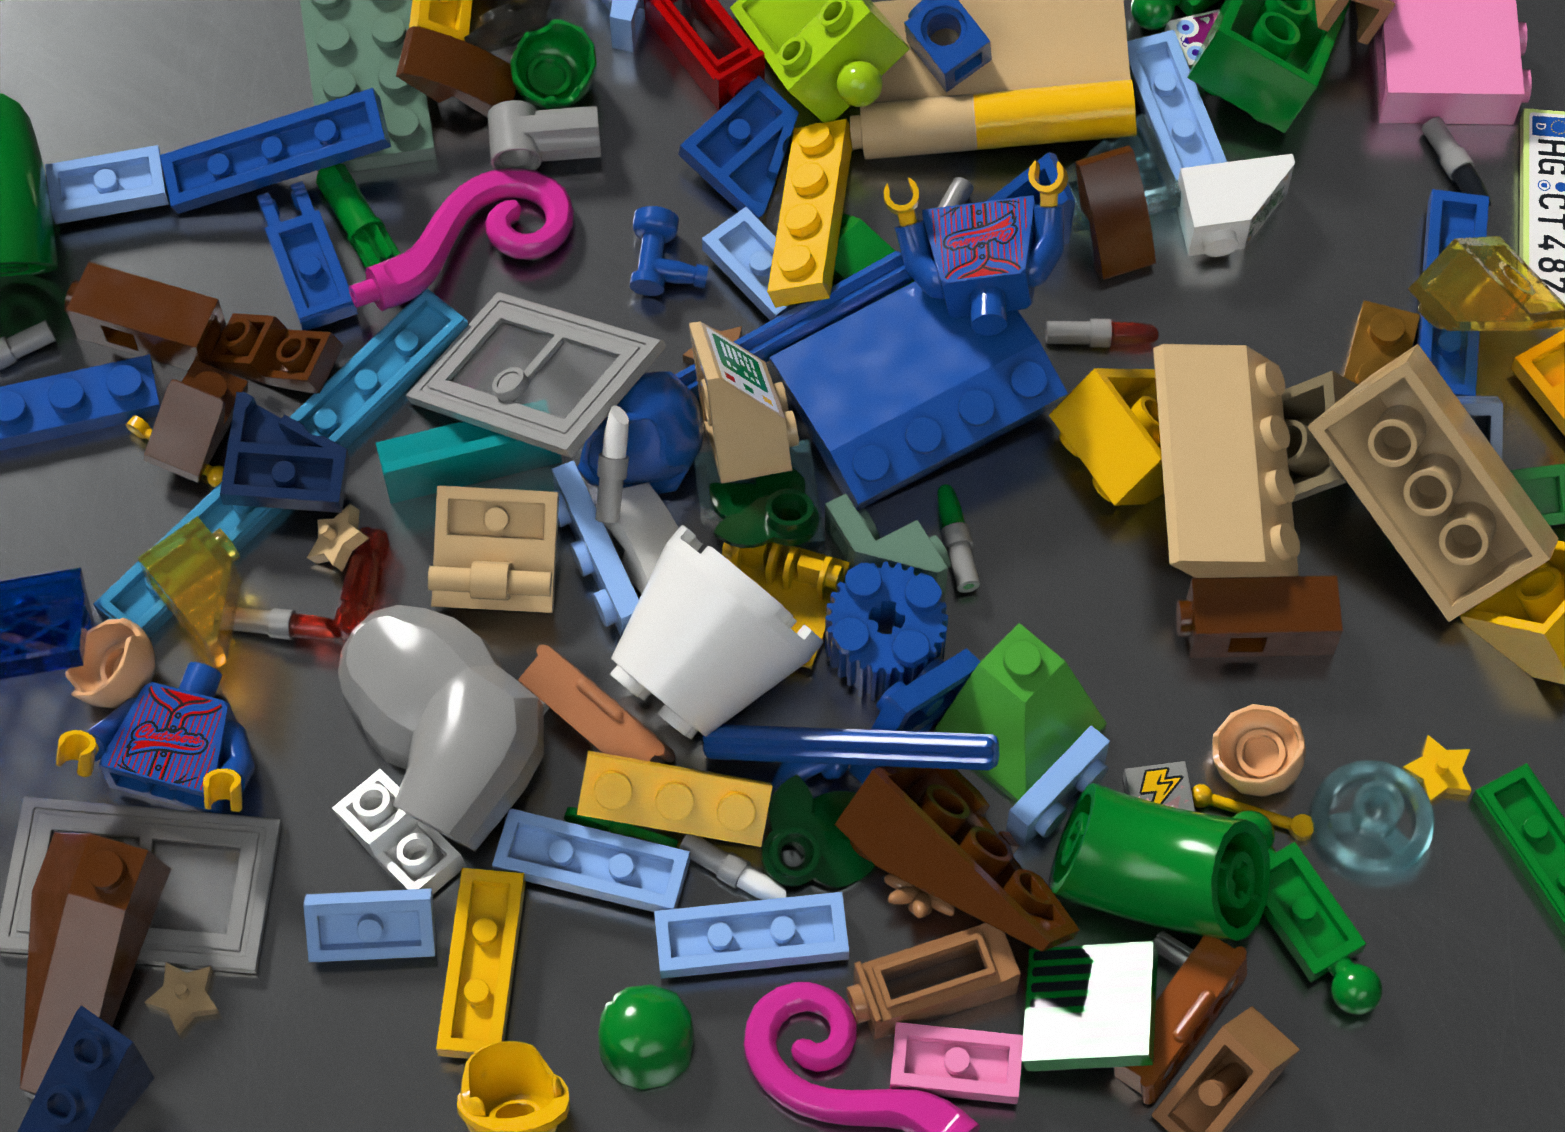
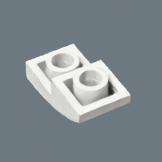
[595,483,679,595]
[333,769,467,894]

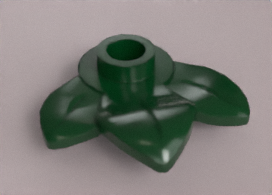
[709,467,819,548]
[761,775,875,889]

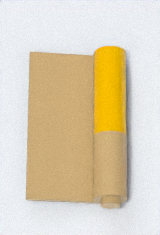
[850,0,1137,160]

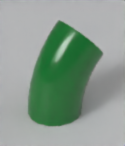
[0,93,58,278]
[1049,783,1270,941]

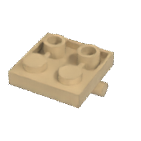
[428,485,559,613]

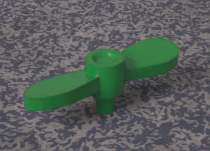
[563,807,678,848]

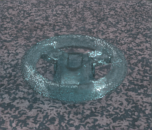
[1311,760,1435,877]

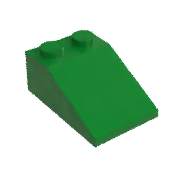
[1187,0,1351,134]

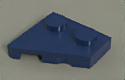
[220,392,350,513]

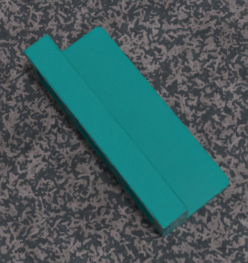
[376,401,562,504]

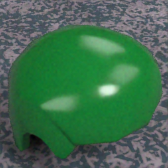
[510,19,597,110]
[598,984,694,1090]

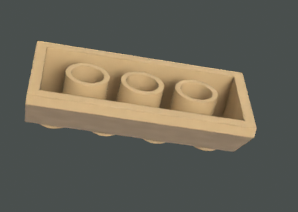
[1153,344,1300,578]
[1308,344,1559,622]

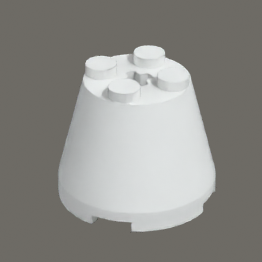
[610,525,824,739]

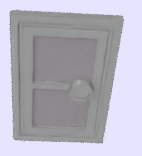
[405,292,666,458]
[0,797,282,974]

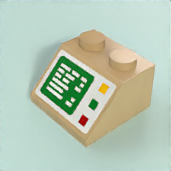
[689,321,799,483]

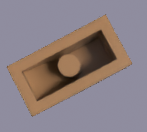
[1151,1006,1300,1132]

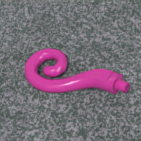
[349,168,574,311]
[744,982,980,1132]

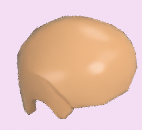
[65,618,156,709]
[1212,704,1306,797]

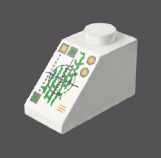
[1175,154,1295,257]

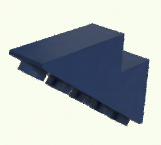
[17,1005,155,1132]

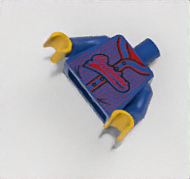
[884,161,1068,336]
[56,662,255,813]

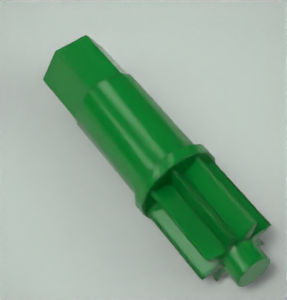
[316,163,401,268]

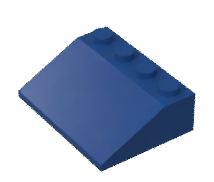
[769,282,1068,511]

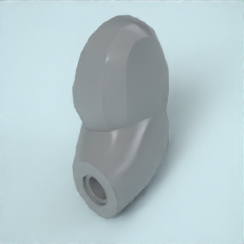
[338,605,544,851]

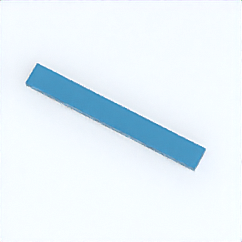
[93,288,468,638]

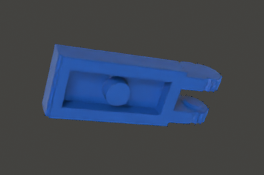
[256,181,358,331]

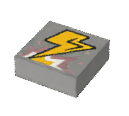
[1123,761,1195,812]

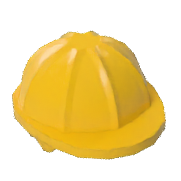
[457,1041,570,1132]

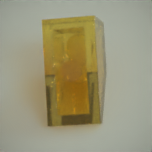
[138,516,241,669]

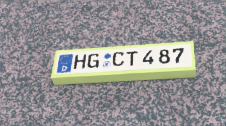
[1519,108,1565,318]

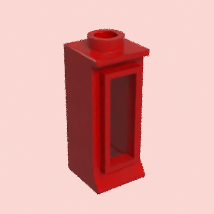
[644,0,765,111]

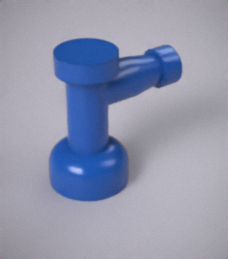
[630,206,708,296]

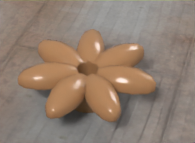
[884,874,955,918]

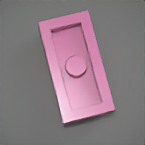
[890,1022,1023,1104]

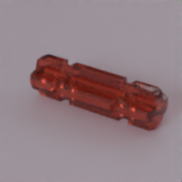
[333,527,390,640]

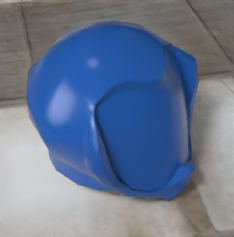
[577,371,704,494]

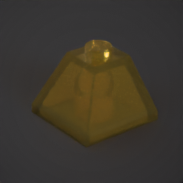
[1408,236,1565,331]

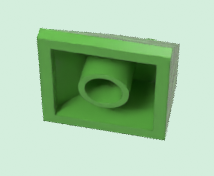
[934,623,1107,803]

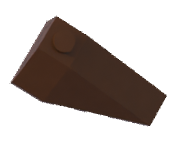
[835,766,1080,952]
[20,832,171,1094]

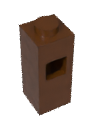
[65,262,226,370]
[1176,575,1343,658]

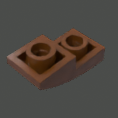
[396,26,516,117]
[1075,145,1156,280]
[208,313,344,394]

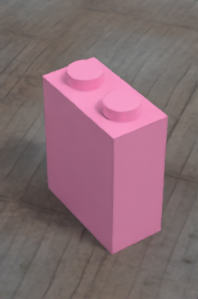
[1373,0,1532,125]

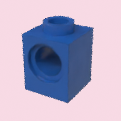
[904,0,992,93]

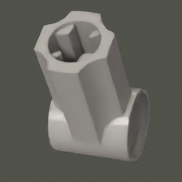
[487,100,601,170]

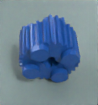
[825,562,948,701]

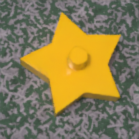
[1401,735,1472,807]

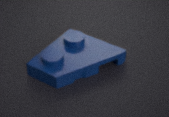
[678,75,799,222]
[848,648,981,784]

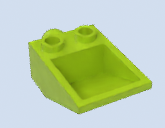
[730,0,910,123]

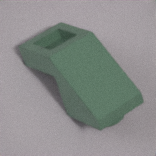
[825,494,951,594]

